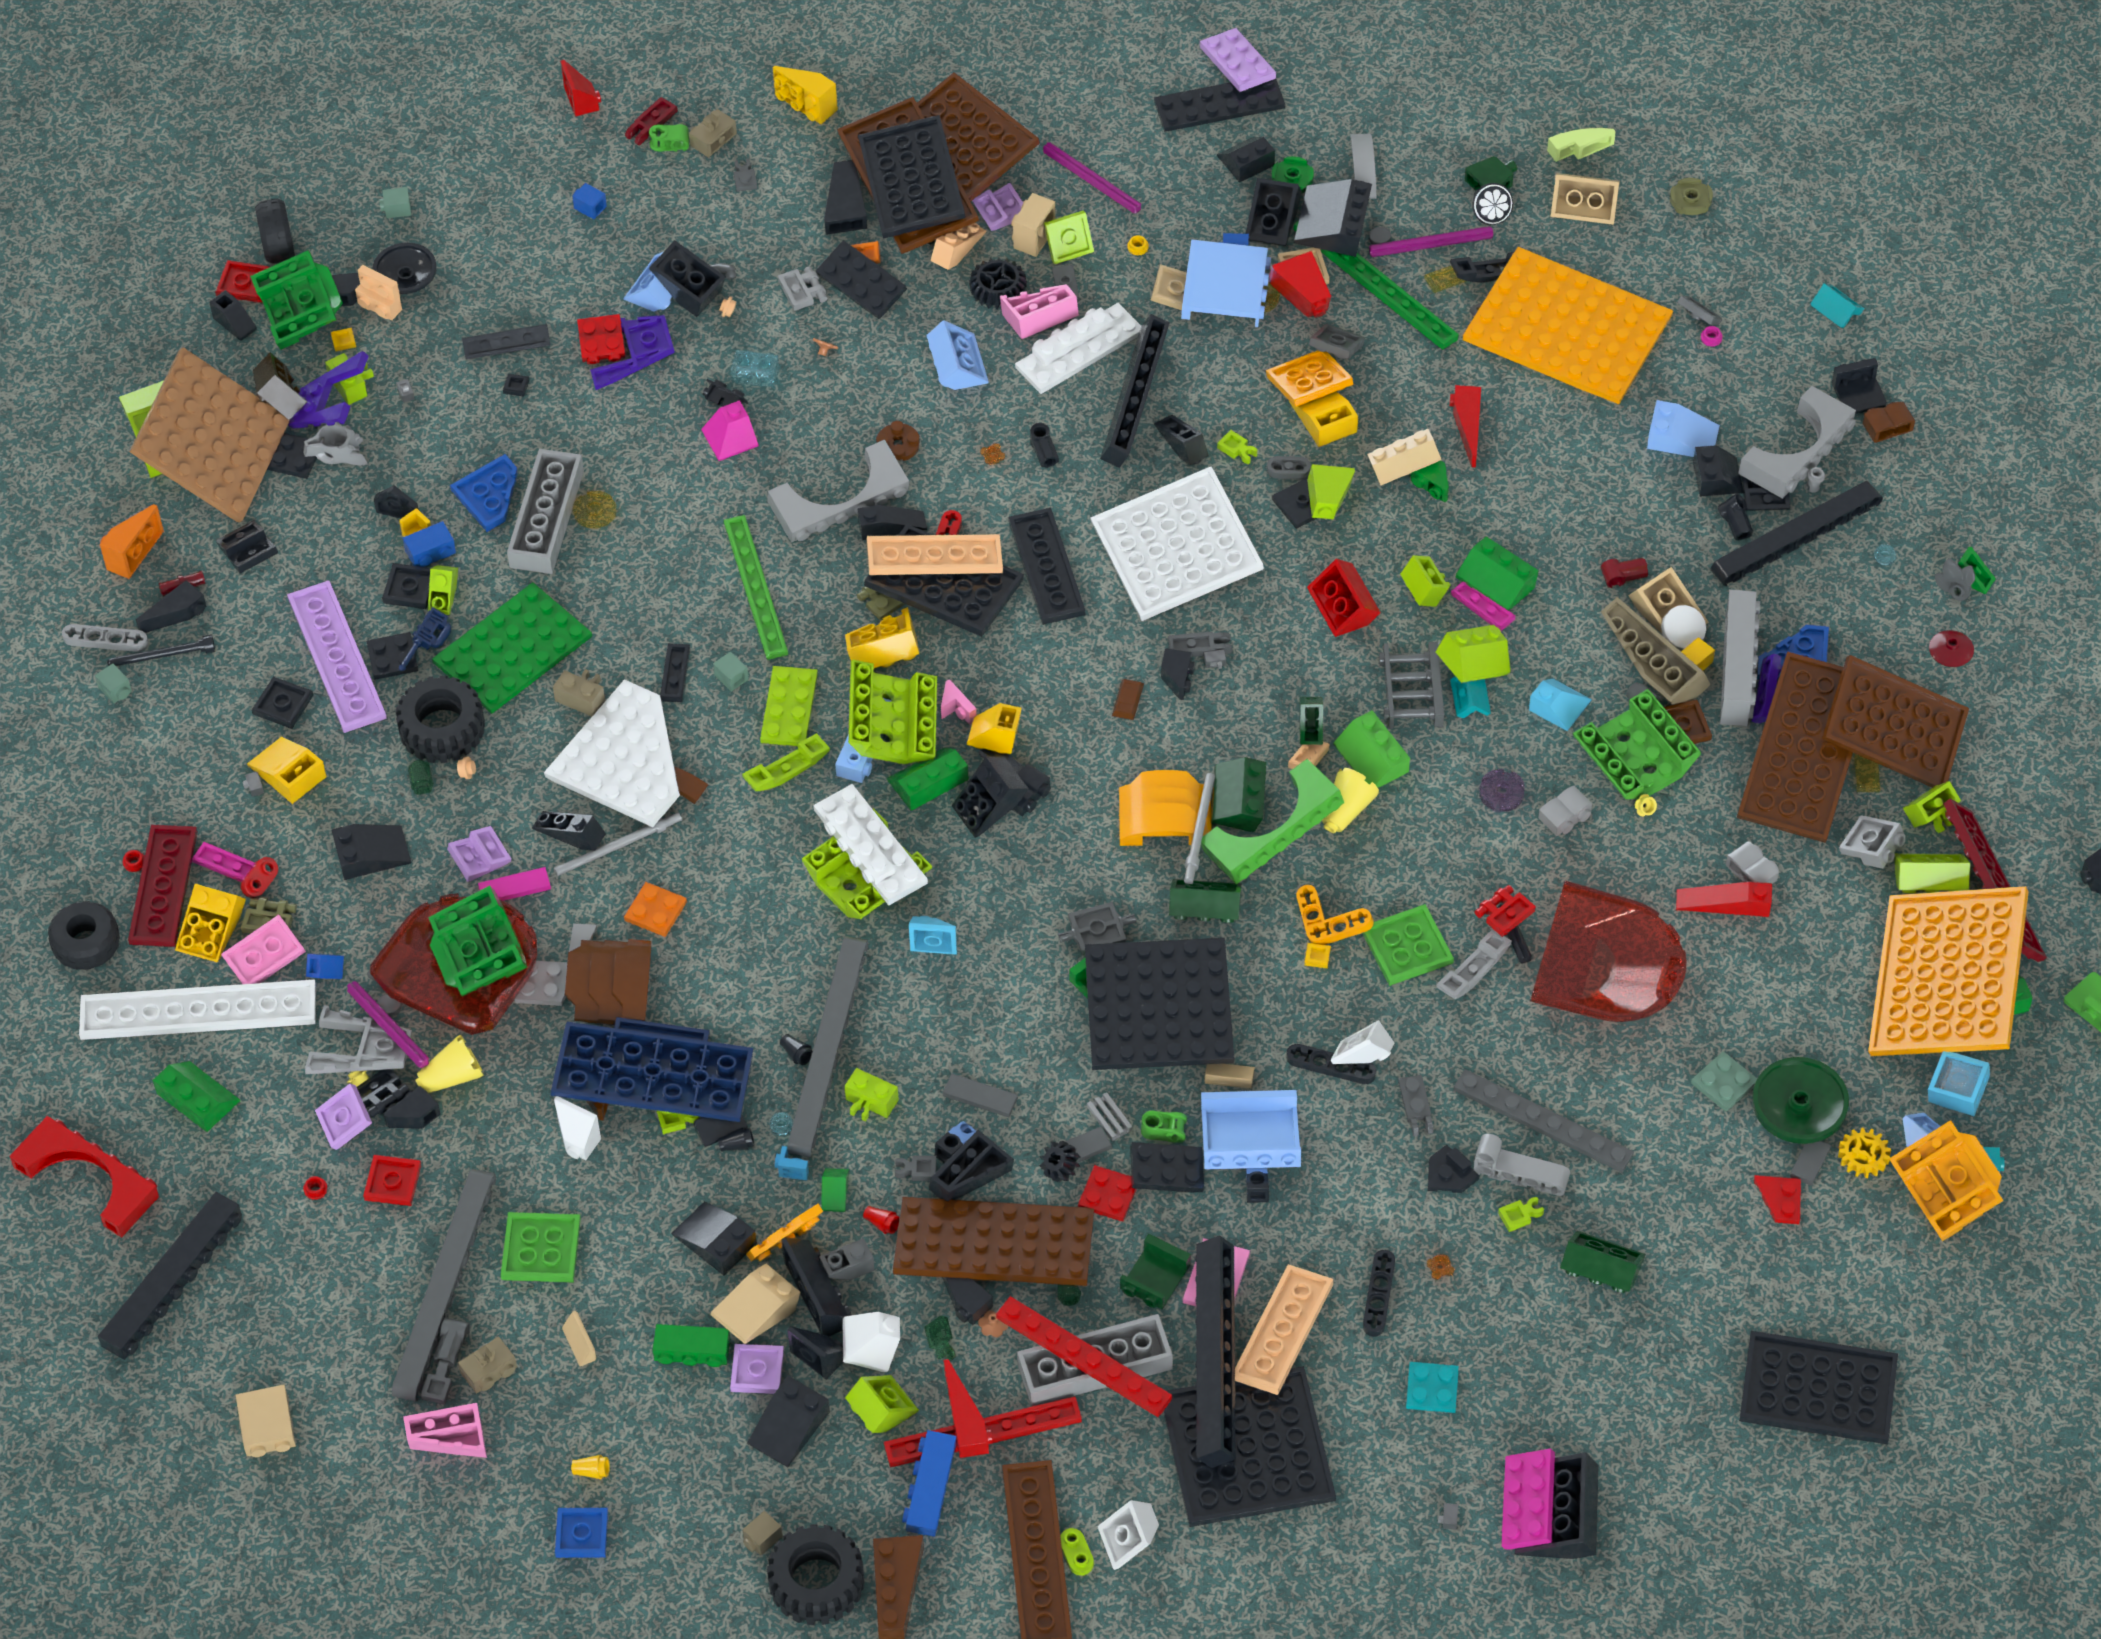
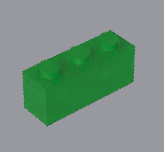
[653,1324,730,1367]

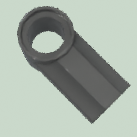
[433,1318,470,1367]

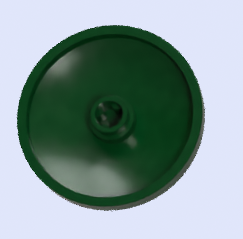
[1752,1057,1849,1144]

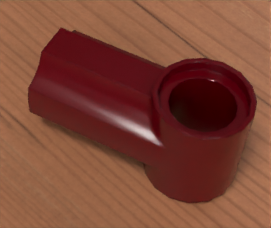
[1601,558,1648,588]

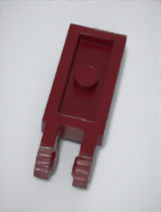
[625,97,678,146]

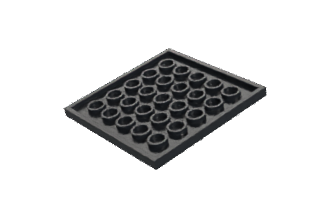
[1085,937,1234,1070]
[1163,1366,1336,1527]

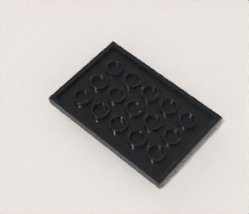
[858,115,966,239]
[864,524,1024,637]
[1739,1331,1898,1445]

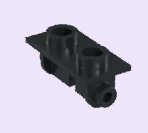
[703,379,749,407]

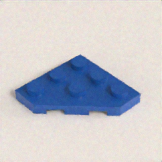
[450,454,518,532]
[1757,625,1829,682]

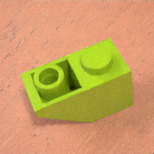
[428,565,458,615]

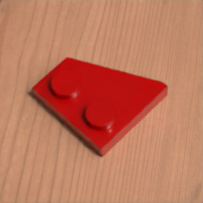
[1754,1175,1801,1224]

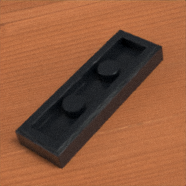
[660,643,690,702]

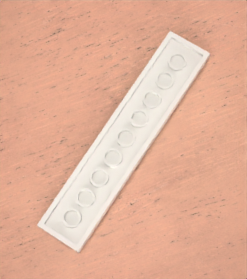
[79,980,316,1040]

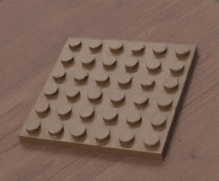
[129,348,290,523]

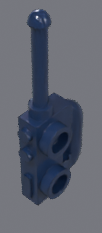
[399,607,451,671]

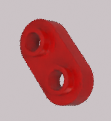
[241,857,278,898]

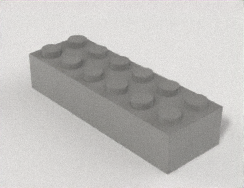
[507,449,584,574]
[1720,589,1760,726]
[1017,1314,1173,1407]

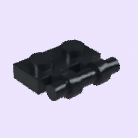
[357,1069,410,1118]

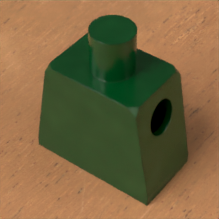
[1464,156,1517,191]
[1299,697,1323,745]

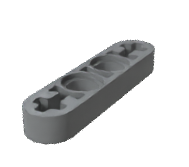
[62,624,148,652]

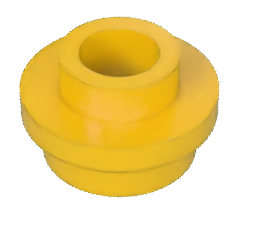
[1127,235,1149,256]

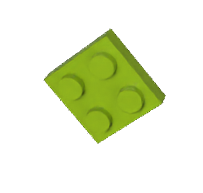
[1044,211,1094,264]

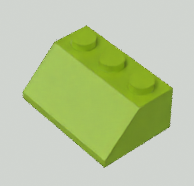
[1436,625,1510,683]
[1894,853,1970,894]

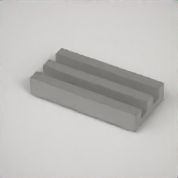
[1087,1092,1132,1141]

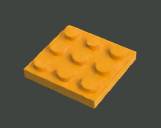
[1266,350,1353,407]

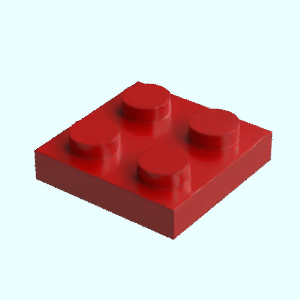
[363,1155,421,1206]
[1078,1165,1137,1222]

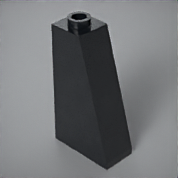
[824,160,867,235]

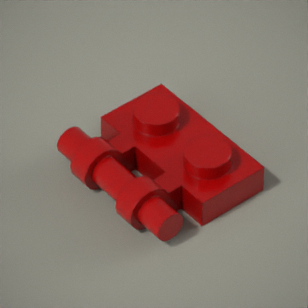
[1474,885,1536,937]

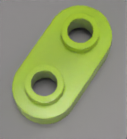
[1060,1528,1094,1576]

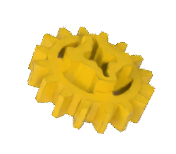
[1838,1128,1891,1178]

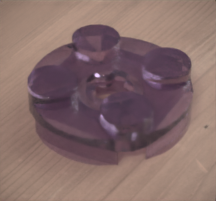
[1479,769,1525,813]

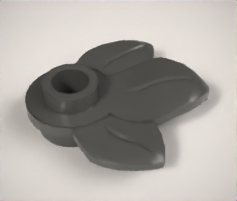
[1935,558,1975,601]

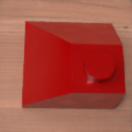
[560,60,601,117]

